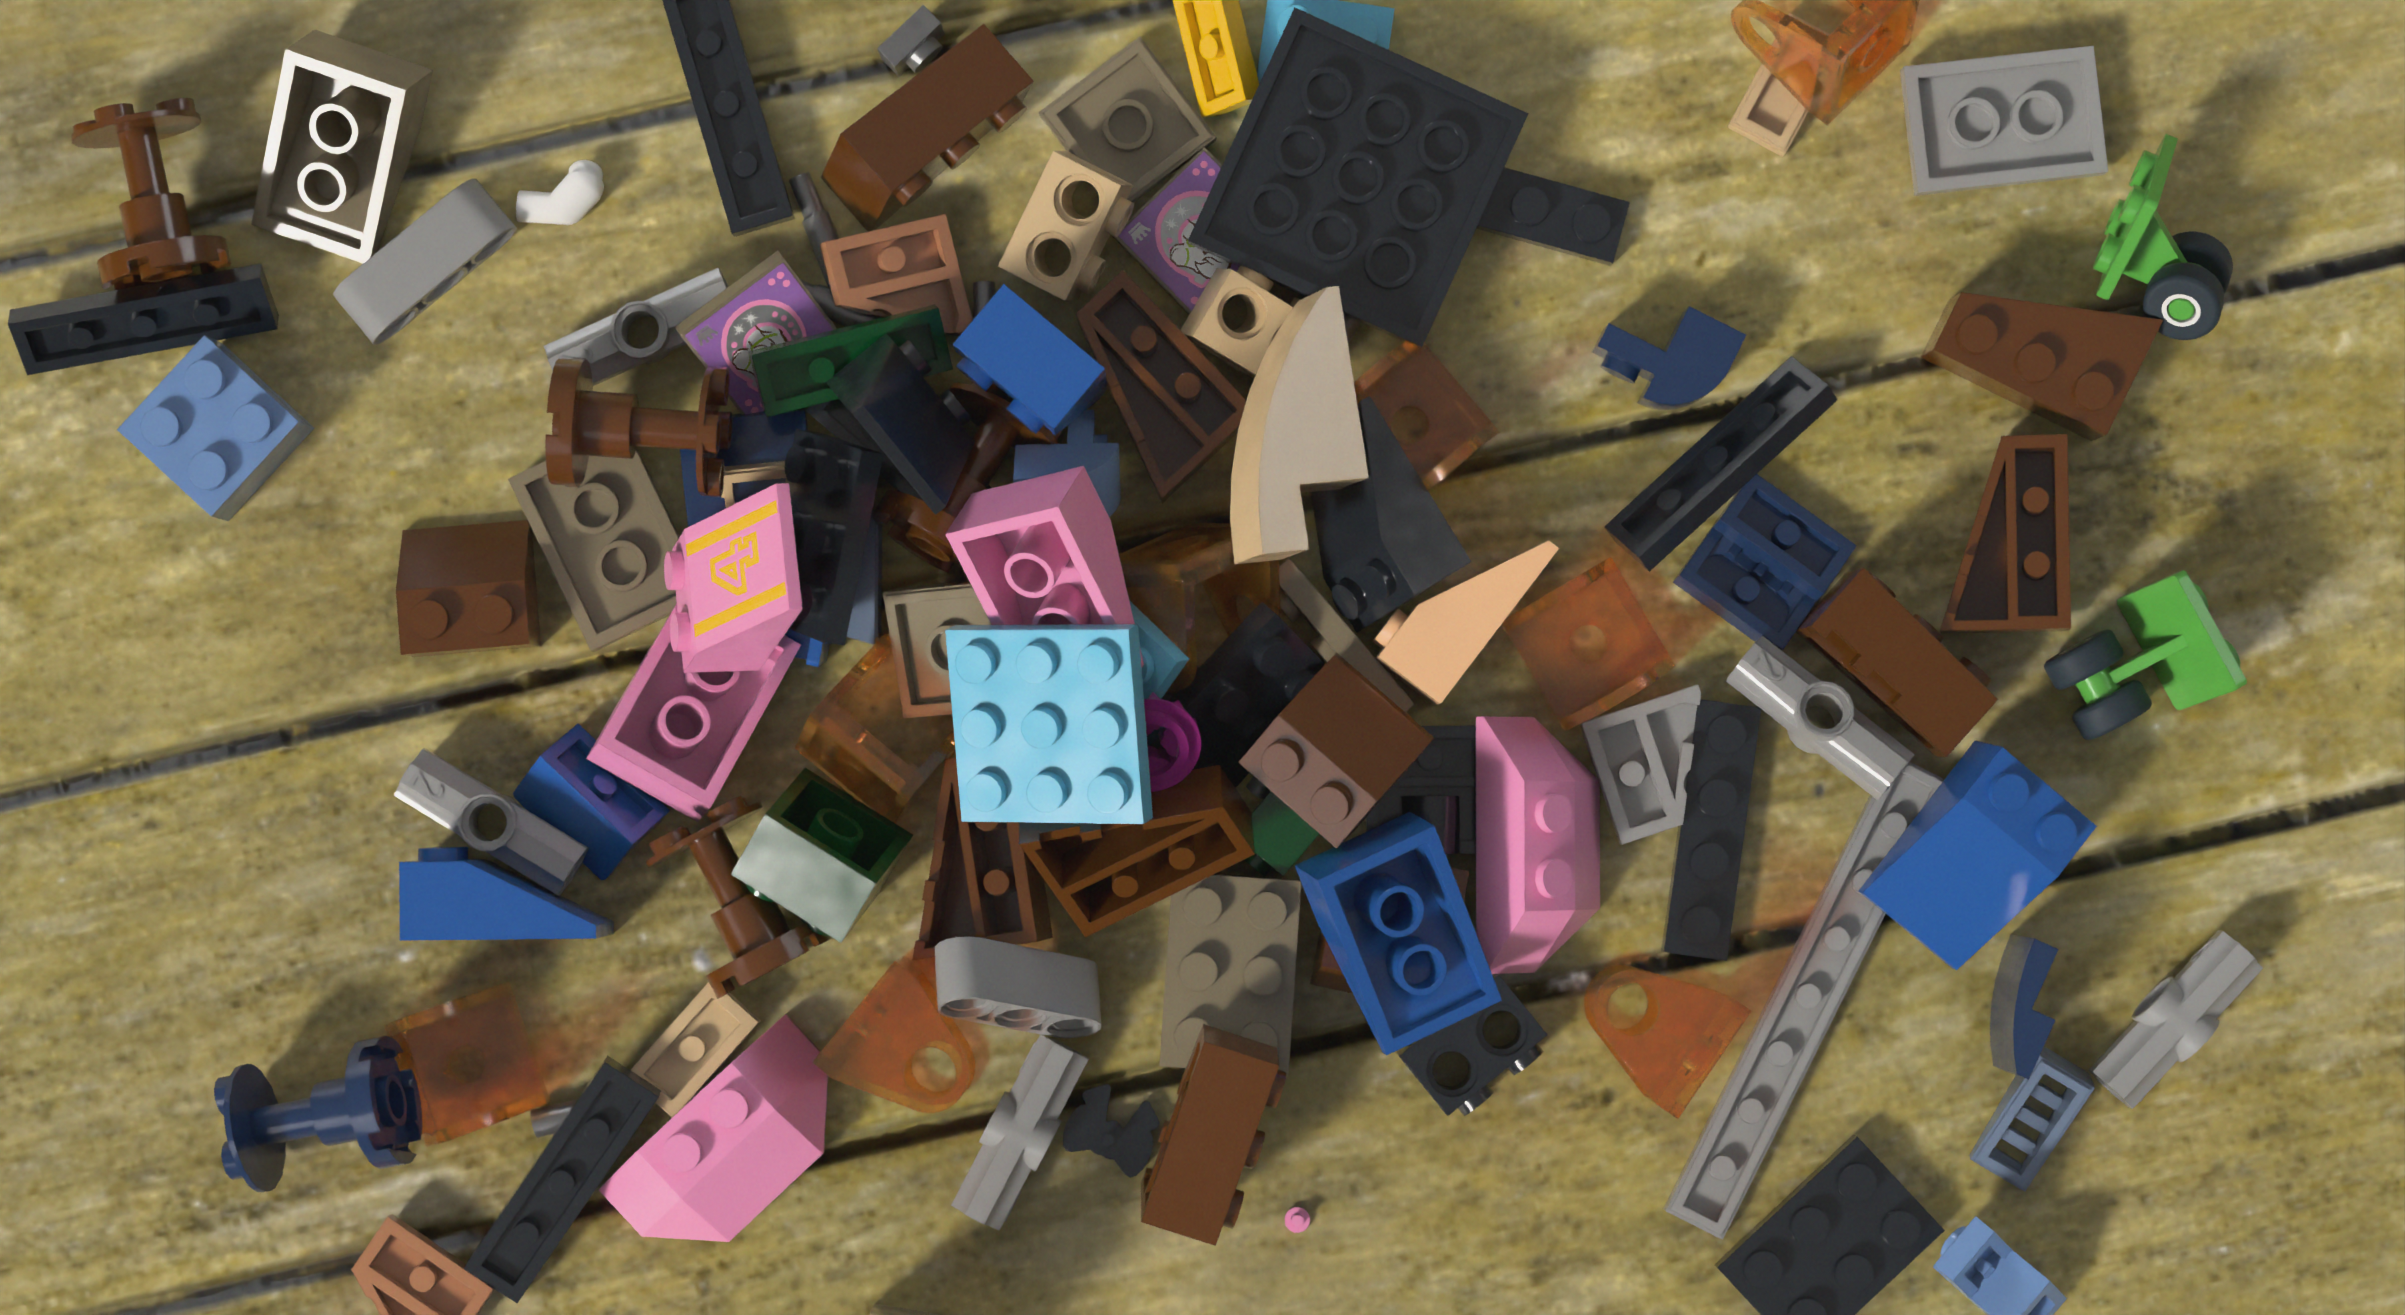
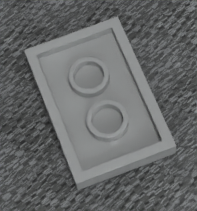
[1900,46,2108,196]

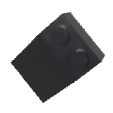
[826,333,975,515]
[1311,396,1471,633]

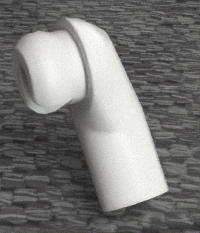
[516,160,604,225]

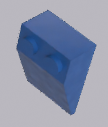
[953,284,1107,435]
[1859,741,2097,970]
[1295,812,1502,1055]
[399,847,614,941]

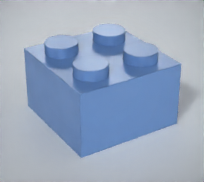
[117,335,314,521]

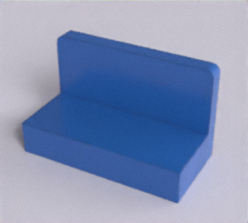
[513,723,670,880]

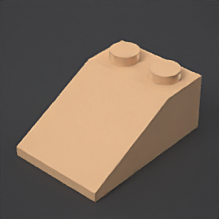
[1372,541,1559,706]

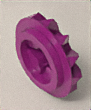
[1144,692,1201,792]

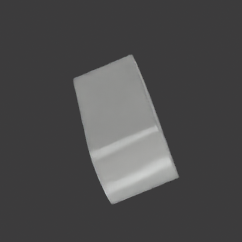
[333,179,517,345]
[935,936,1101,1038]

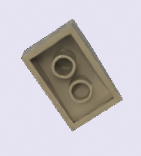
[251,30,433,263]

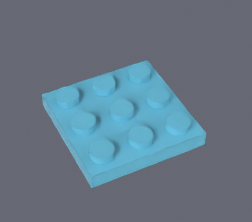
[945,624,1153,824]

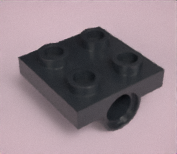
[1366,725,1476,854]

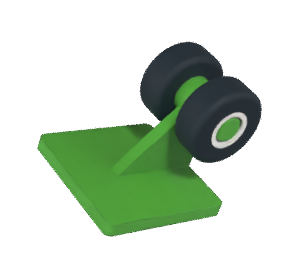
[2093,134,2233,340]
[2044,570,2247,740]

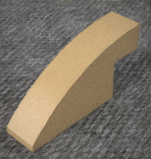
[1230,286,1369,564]

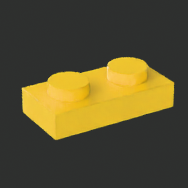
[1173,0,1259,118]

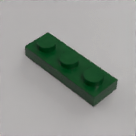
[748,304,953,417]

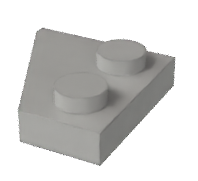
[1579,684,1701,845]

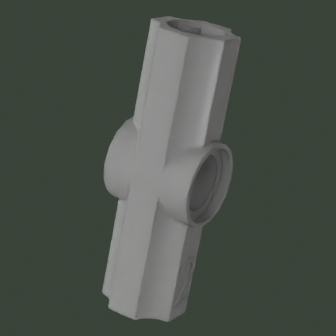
[543,267,729,386]
[1726,636,1915,800]
[394,748,589,896]
[2088,930,2263,1109]
[951,1034,1089,1230]

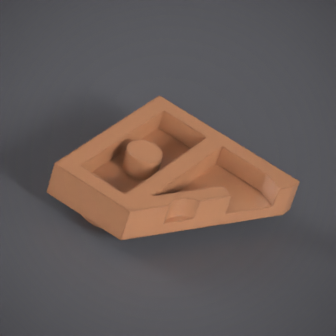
[819,214,973,337]
[351,1214,495,1315]

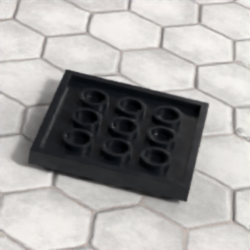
[1188,7,1529,349]

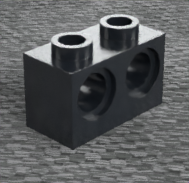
[1396,974,1547,1116]

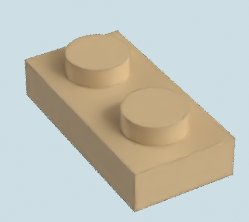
[631,982,761,1118]

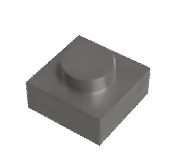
[877,5,945,77]

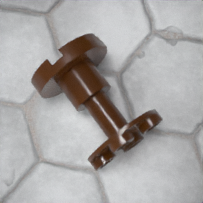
[71,98,231,290]
[545,357,733,497]
[872,382,1063,581]
[646,796,832,999]

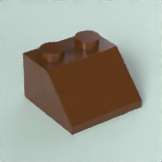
[396,520,541,657]
[1238,653,1434,849]

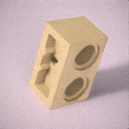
[998,151,1134,301]
[1180,266,1301,380]

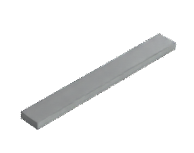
[1663,762,1945,1240]

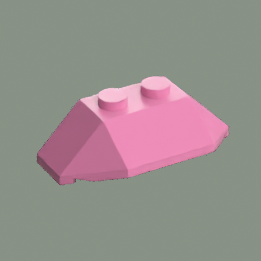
[1476,716,1600,974]
[599,1014,829,1242]

